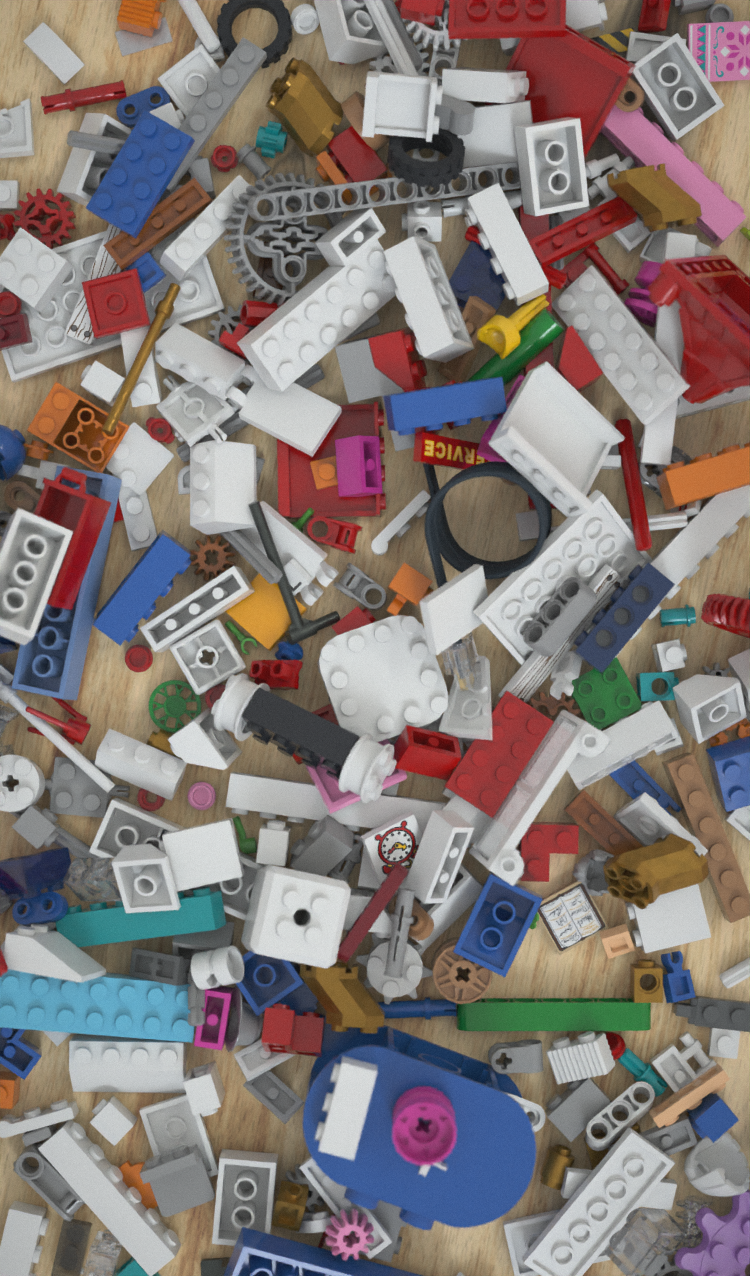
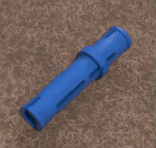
[378,997,457,1020]

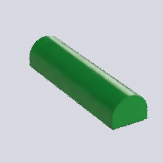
[466,308,564,386]

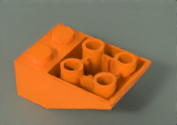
[27,382,130,473]

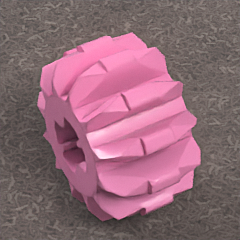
[325,1208,374,1261]

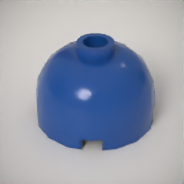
[0,425,26,481]

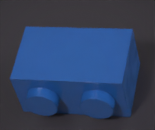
[686,1093,739,1143]

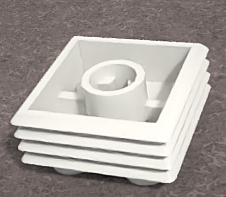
[170,620,246,695]

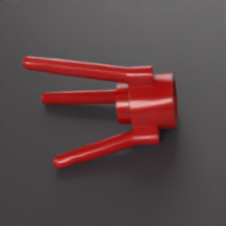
[25,697,91,745]

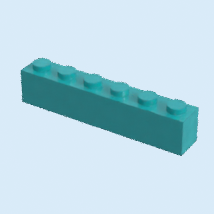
[56,887,227,947]

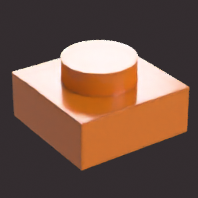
[310,456,338,490]

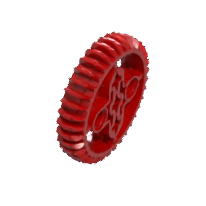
[701,593,750,639]

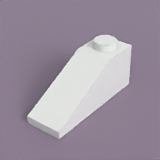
[120,326,163,407]

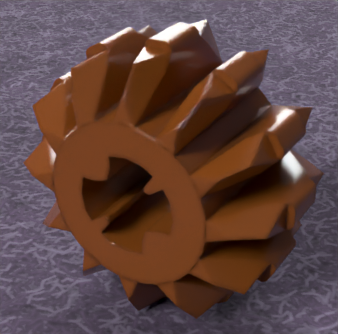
[190,535,236,582]

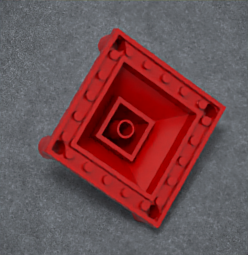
[648,255,750,404]

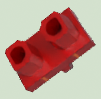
[249,660,303,690]

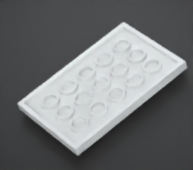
[473,489,652,666]

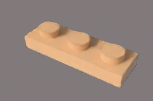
[648,1064,730,1128]

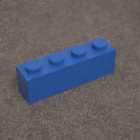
[384,377,507,436]

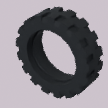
[217,0,292,69]
[387,128,465,187]

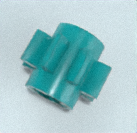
[255,121,288,159]

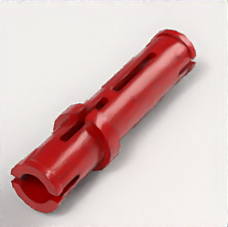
[41,80,127,115]

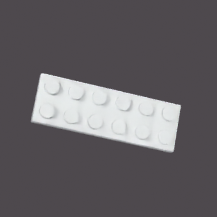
[552,265,690,426]
[522,1127,675,1276]

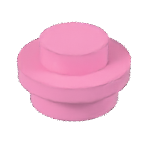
[188,782,216,810]

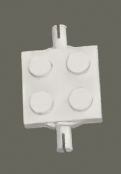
[156,375,234,447]

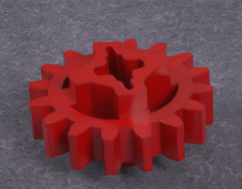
[14,188,76,249]

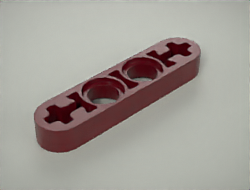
[337,862,409,964]

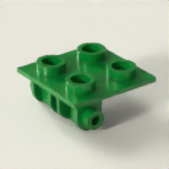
[571,657,642,730]

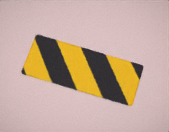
[590,28,634,53]

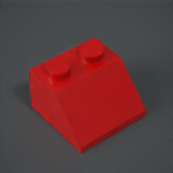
[555,325,603,393]

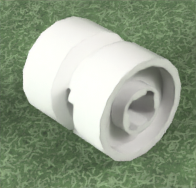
[191,945,244,990]

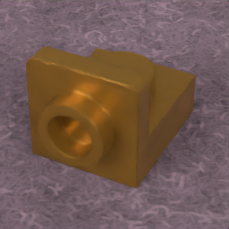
[271,1180,309,1232]

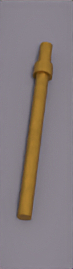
[102,283,181,435]

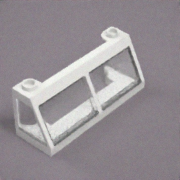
[469,710,611,886]

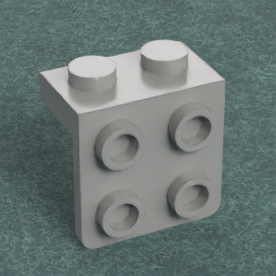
[139,1144,215,1217]

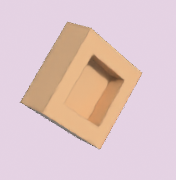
[599,924,635,959]

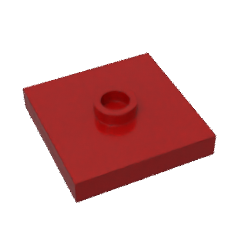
[82,268,151,339]

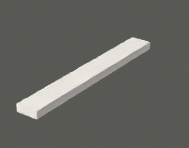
[640,232,697,466]

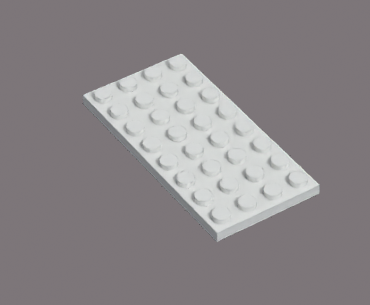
[0,218,225,383]

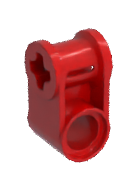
[307,516,363,554]

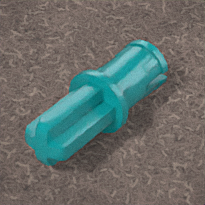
[618,1048,668,1097]

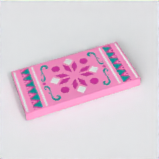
[687,21,750,82]

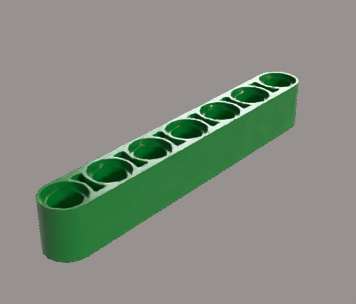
[457,998,651,1031]

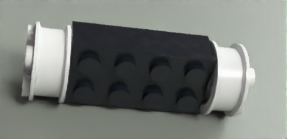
[211,673,397,803]

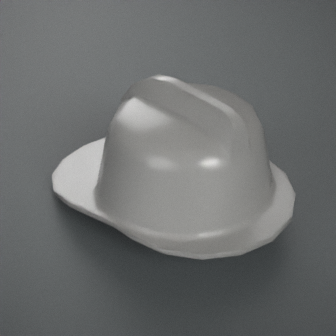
[225,985,263,1052]

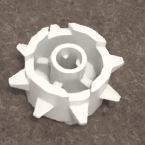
[356,927,433,1005]

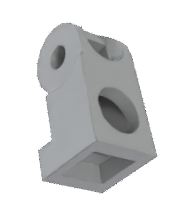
[434,94,475,135]

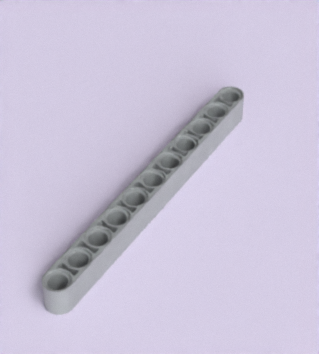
[247,162,521,221]

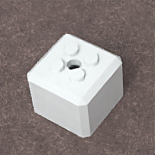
[241,864,351,969]

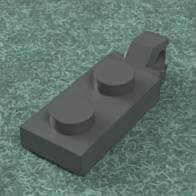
[673,996,750,1032]

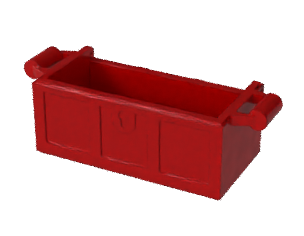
[33,467,111,610]

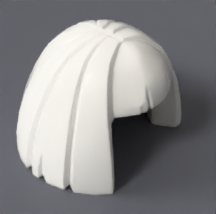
[684,1132,750,1197]

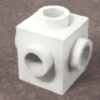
[402,201,442,242]

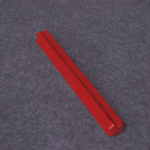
[615,419,652,551]

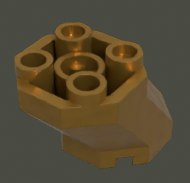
[266,57,344,157]
[606,163,702,232]
[603,833,709,909]
[300,962,385,1034]

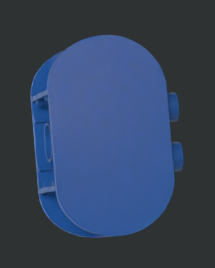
[303,1025,536,1230]

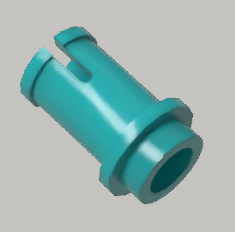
[660,604,696,627]

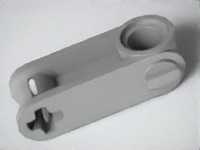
[13,1142,86,1221]

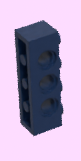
[573,562,675,673]

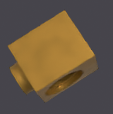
[630,959,663,1003]

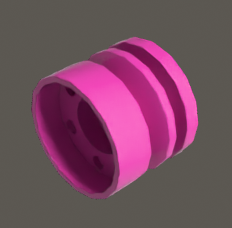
[624,261,662,328]
[392,1086,456,1165]

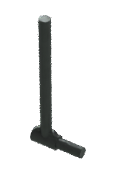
[248,501,340,645]

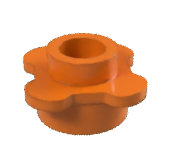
[24,440,54,461]

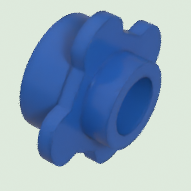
[275,641,303,660]

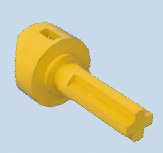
[477,294,549,359]

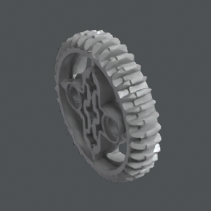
[224,173,346,306]

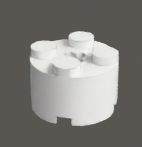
[0,754,45,812]

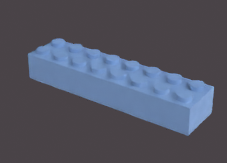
[11,465,122,700]

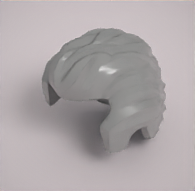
[572,849,614,896]

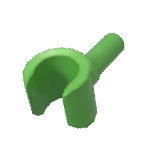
[291,507,314,533]
[225,620,257,655]
[232,816,257,854]

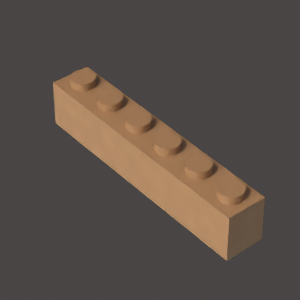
[662,752,750,923]

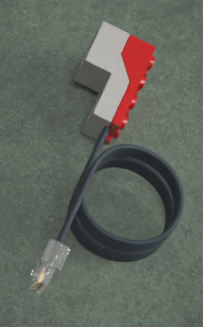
[335,326,552,692]

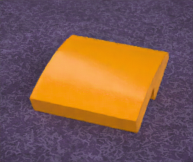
[225,574,307,651]

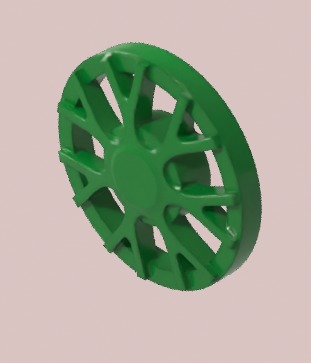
[148,680,201,733]

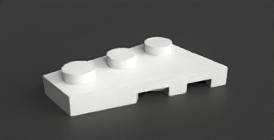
[0,98,35,158]
[438,655,493,740]

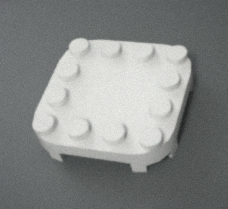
[317,615,448,743]

